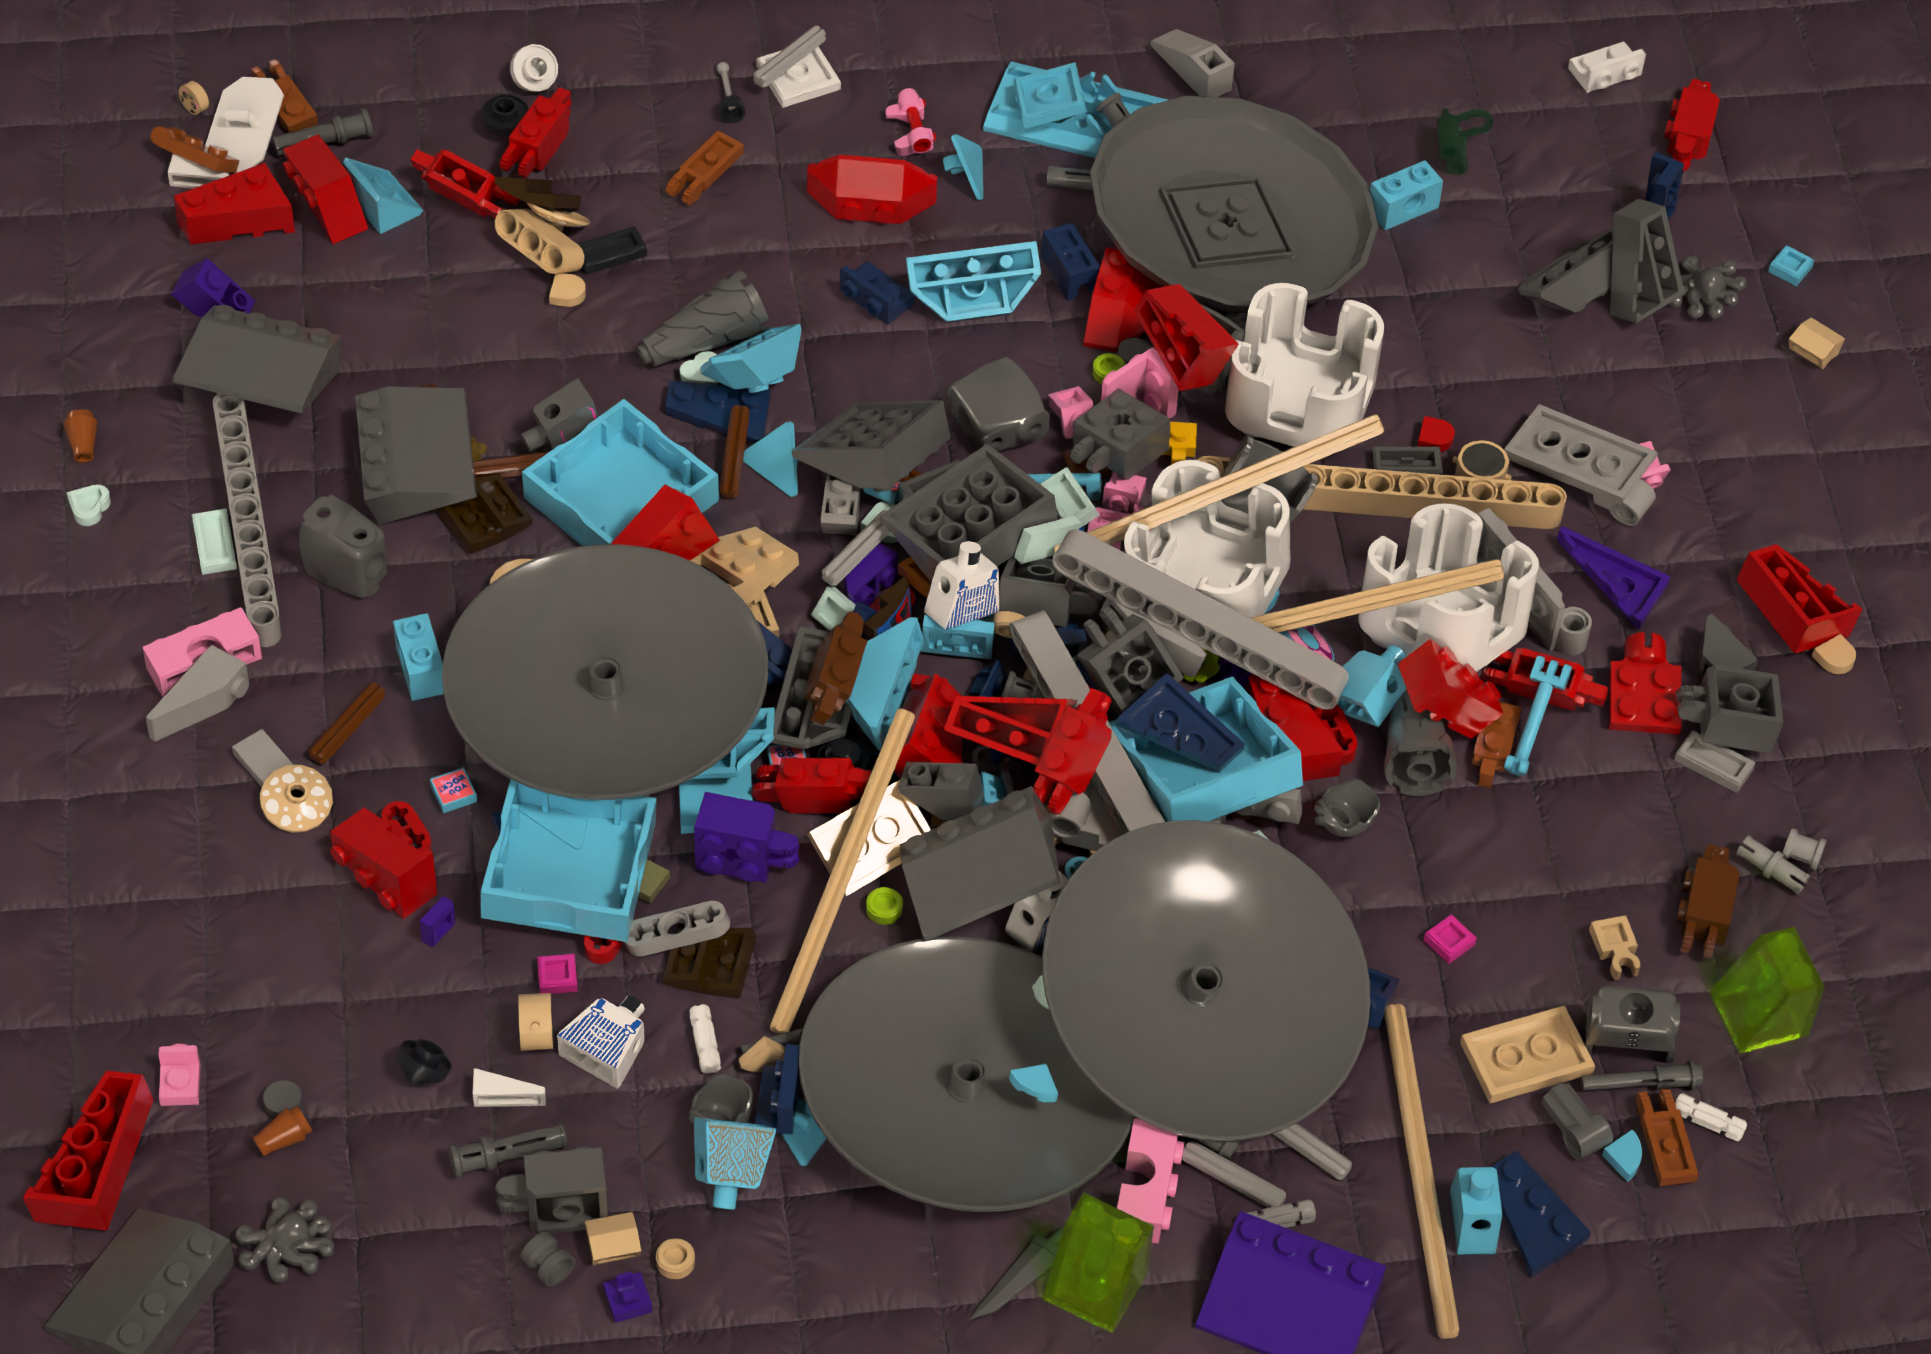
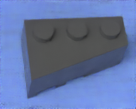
[1610,199,1685,323]

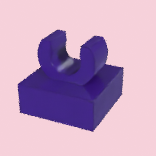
[603,1271,652,1323]

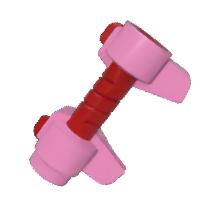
[886,88,936,156]

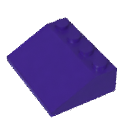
[1195,1211,1386,1354]

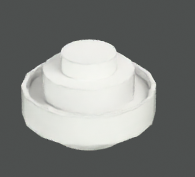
[510,44,558,93]

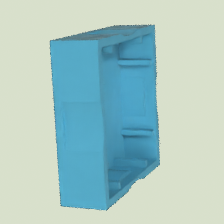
[522,399,719,546]
[1109,676,1303,822]
[481,779,656,942]

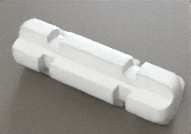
[690,1004,721,1074]
[1675,1093,1747,1141]

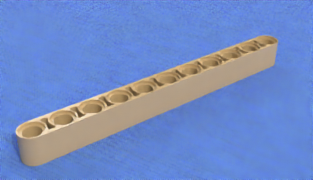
[1197,456,1567,529]

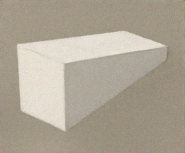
[168,153,229,189]
[473,1068,546,1107]

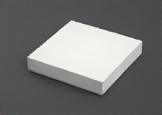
[757,46,841,108]

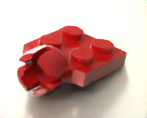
[1609,632,1682,735]

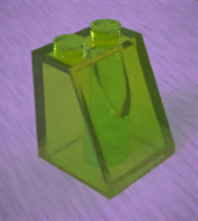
[1711,927,1825,1053]
[1043,1193,1154,1333]

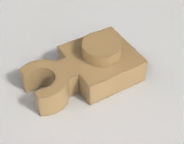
[1589,915,1640,980]

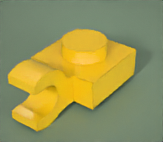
[1162,421,1197,465]

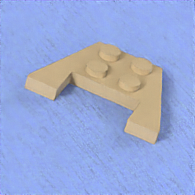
[690,527,799,606]

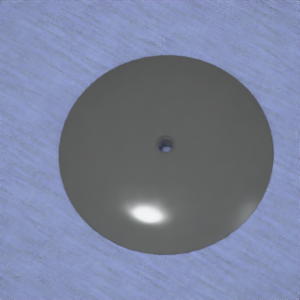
[442,544,768,800]
[1042,820,1371,1141]
[799,937,1135,1212]

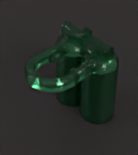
[1436,108,1493,175]

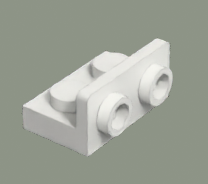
[1568,42,1646,93]

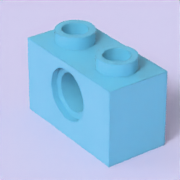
[1370,160,1443,230]
[393,613,444,701]

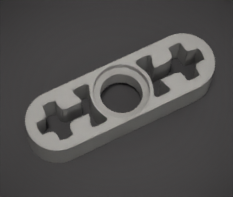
[624,901,730,957]

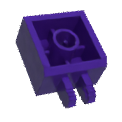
[694,792,799,883]

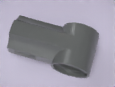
[1541,1083,1613,1160]

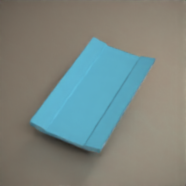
[983,61,1168,158]

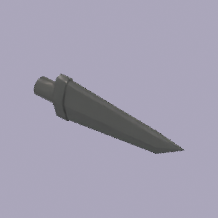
[969,1227,1070,1320]

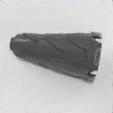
[637,270,770,367]
[1384,689,1457,796]

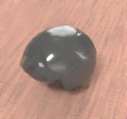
[1314,779,1380,837]
[689,1074,753,1124]

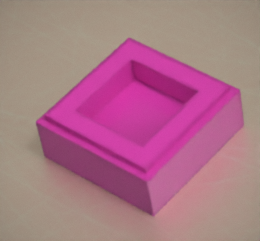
[1423,914,1477,964]
[537,954,578,994]

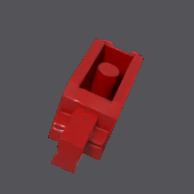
[1664,79,1720,172]
[500,87,572,178]
[410,149,520,219]
[1480,648,1608,711]
[1034,688,1112,815]
[751,758,872,813]

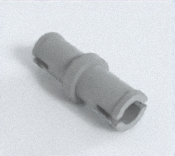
[1736,835,1811,895]

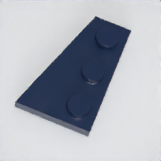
[665,381,771,446]
[1116,673,1245,773]
[1491,1151,1591,1279]

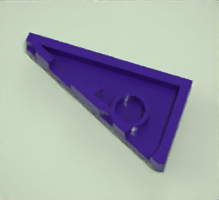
[1556,526,1671,630]

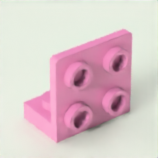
[1101,347,1179,418]

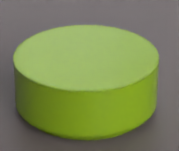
[1092,353,1126,385]
[866,887,903,925]

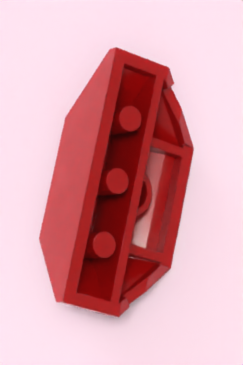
[807,154,938,224]
[1083,246,1161,352]

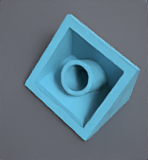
[342,158,423,234]

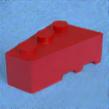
[282,134,369,244]
[173,163,295,244]
[1134,284,1239,391]
[610,484,720,561]
[1736,544,1863,654]
[944,696,1078,765]

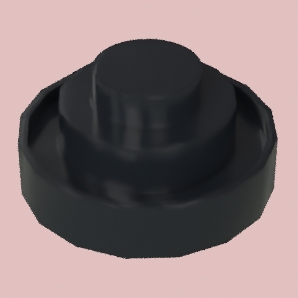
[481,94,529,136]
[817,736,871,770]
[395,1039,452,1086]

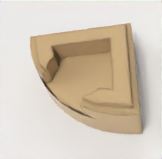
[738,1036,785,1072]

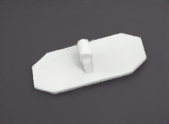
[205,77,284,174]

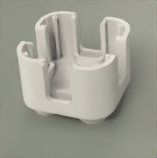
[1225,283,1384,452]
[1124,460,1291,618]
[1358,503,1539,672]

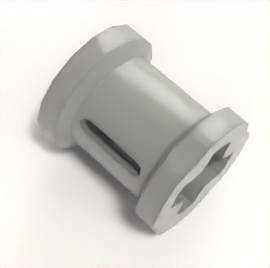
[1783,828,1827,870]

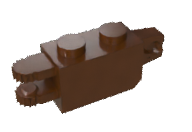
[803,611,867,725]
[1676,844,1740,959]

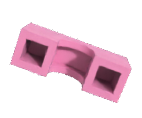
[142,607,262,697]
[1113,1118,1185,1244]

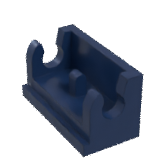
[1040,223,1100,301]

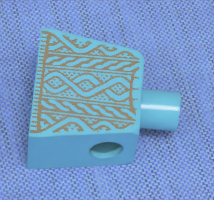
[694,1117,776,1209]

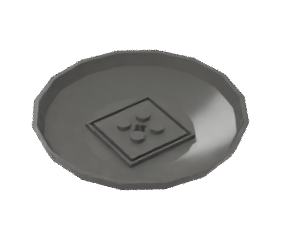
[1090,96,1378,313]

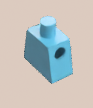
[1337,645,1407,727]
[1450,1167,1502,1255]

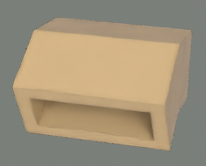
[1789,318,1845,369]
[585,1212,642,1265]

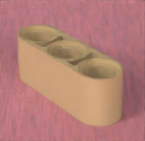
[495,209,584,274]

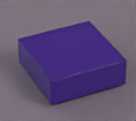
[419,896,456,947]

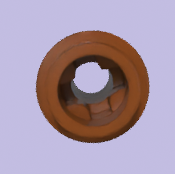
[63,409,98,463]
[252,1105,313,1157]

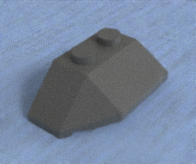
[1518,227,1613,313]
[771,626,852,749]

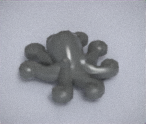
[1668,256,1747,319]
[235,1197,335,1283]

